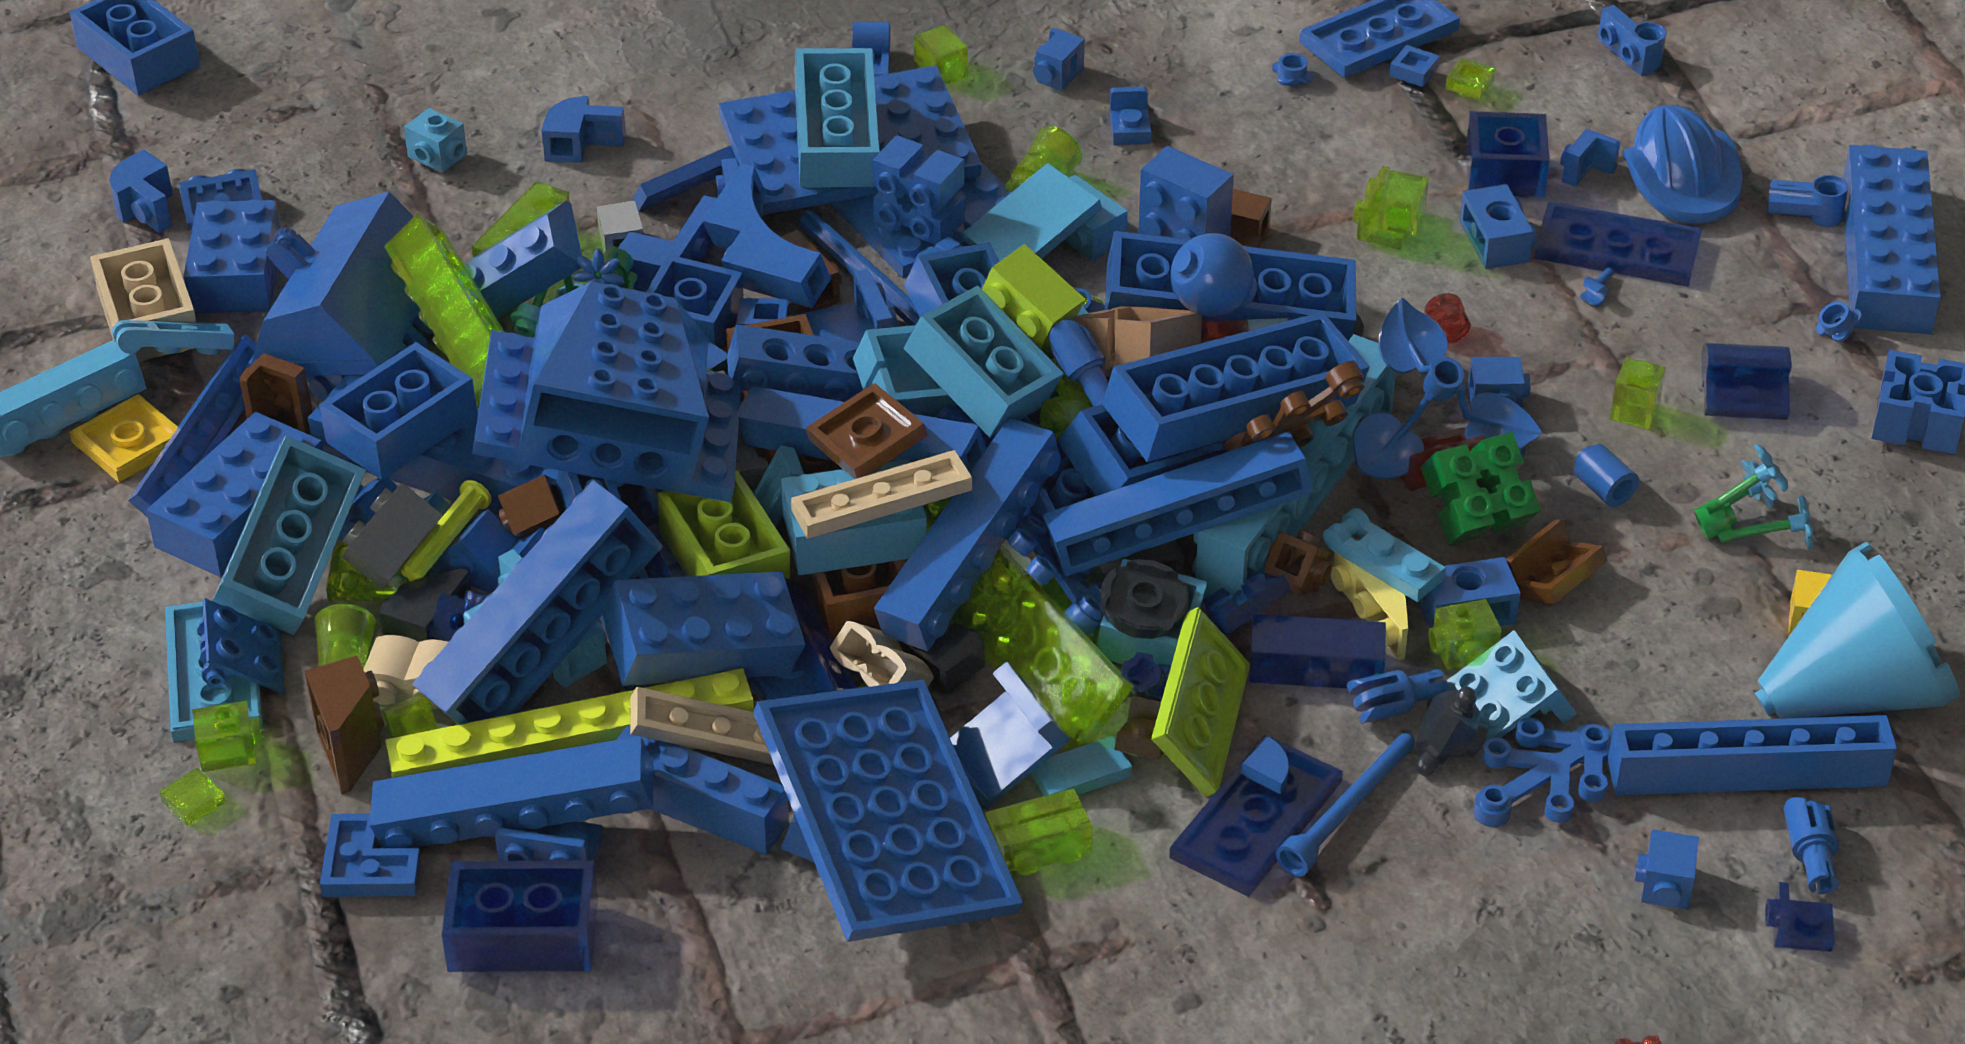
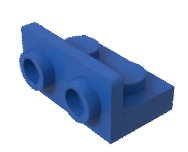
[178,169,262,230]
[495,821,604,878]

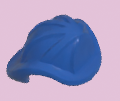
[1623,105,1743,224]

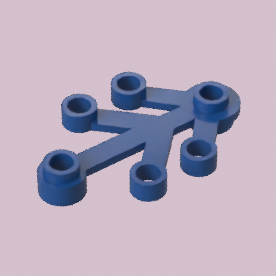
[1008,513,1104,636]
[1474,718,1612,827]

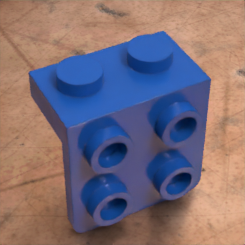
[798,268,898,342]

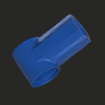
[1768,175,1848,227]

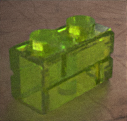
[985,788,1092,875]

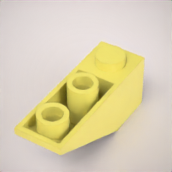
[1331,539,1408,661]

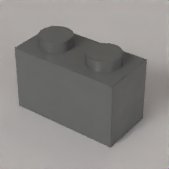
[341,482,443,589]

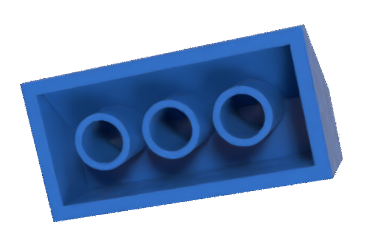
[423,200,582,342]

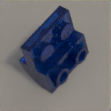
[1702,343,1792,420]

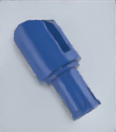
[1049,320,1109,407]
[1347,669,1448,724]
[1784,797,1839,895]

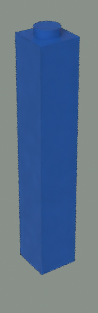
[735,386,986,473]

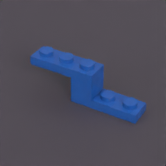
[618,195,717,292]

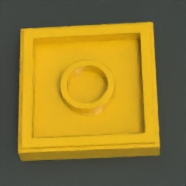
[69,394,178,483]

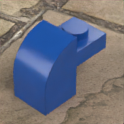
[541,96,626,163]
[109,149,173,233]

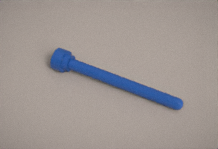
[1276,733,1415,877]

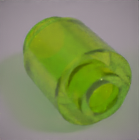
[1040,388,1093,440]

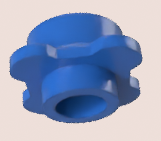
[1272,53,1313,86]
[1816,301,1863,342]

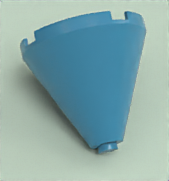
[1754,542,1960,719]

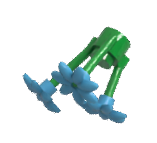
[1693,444,1814,550]

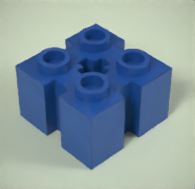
[872,135,965,245]
[1871,350,1965,454]

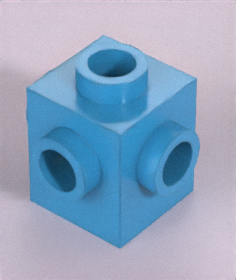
[404,108,467,173]

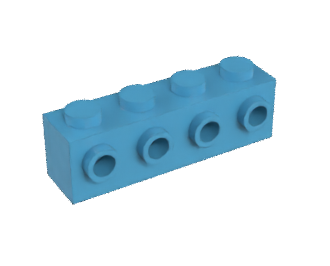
[0,340,147,457]

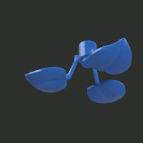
[1353,298,1542,479]

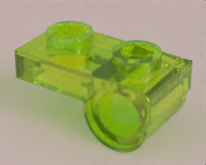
[326,542,410,601]

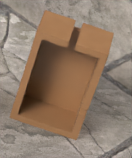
[1073,306,1202,377]

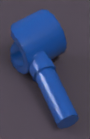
[1580,268,1614,308]

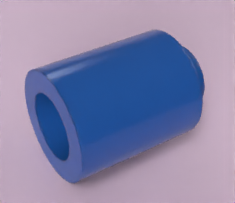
[1574,444,1639,507]

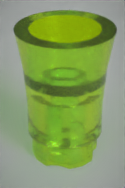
[1005,126,1082,192]
[314,604,377,669]

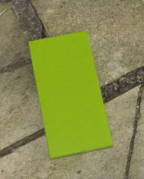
[1151,607,1250,797]

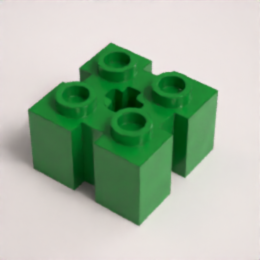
[1421,432,1542,546]

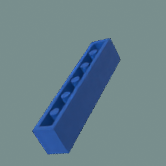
[874,417,1061,652]
[1042,431,1313,577]
[1607,715,1897,795]
[369,736,654,848]

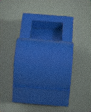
[1598,5,1667,76]
[852,22,891,76]

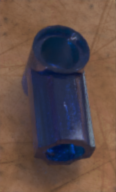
[1121,652,1171,699]

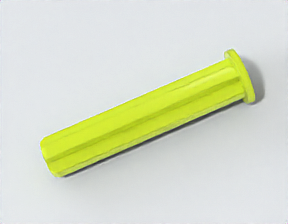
[400,480,491,582]

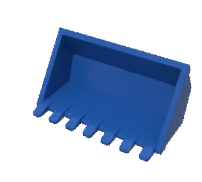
[247,191,457,375]

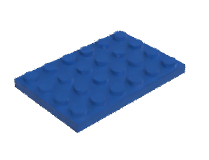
[719,66,982,215]
[753,679,1023,942]

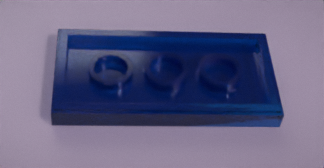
[1533,201,1702,287]
[1169,734,1343,897]

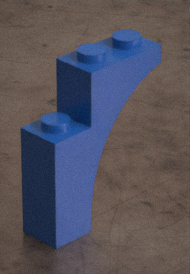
[702,162,831,308]

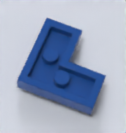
[320,814,421,897]

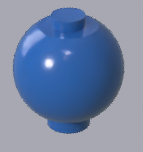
[1170,233,1257,317]

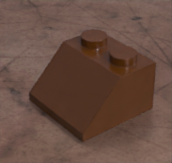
[305,655,385,794]

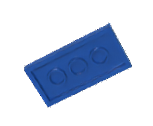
[1299,0,1460,78]

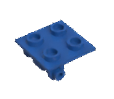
[199,598,285,694]

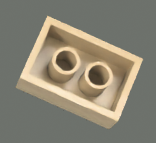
[90,238,196,362]

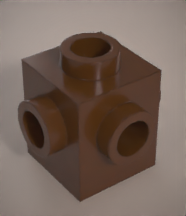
[1263,529,1334,595]

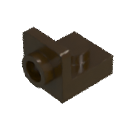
[1114,694,1164,760]

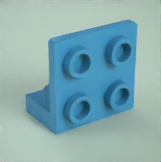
[1447,630,1577,743]

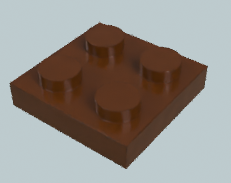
[806,383,928,479]

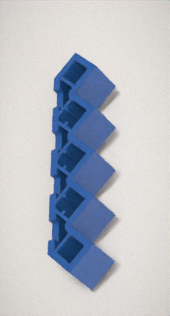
[337,477,545,593]

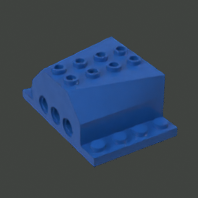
[472,282,741,503]

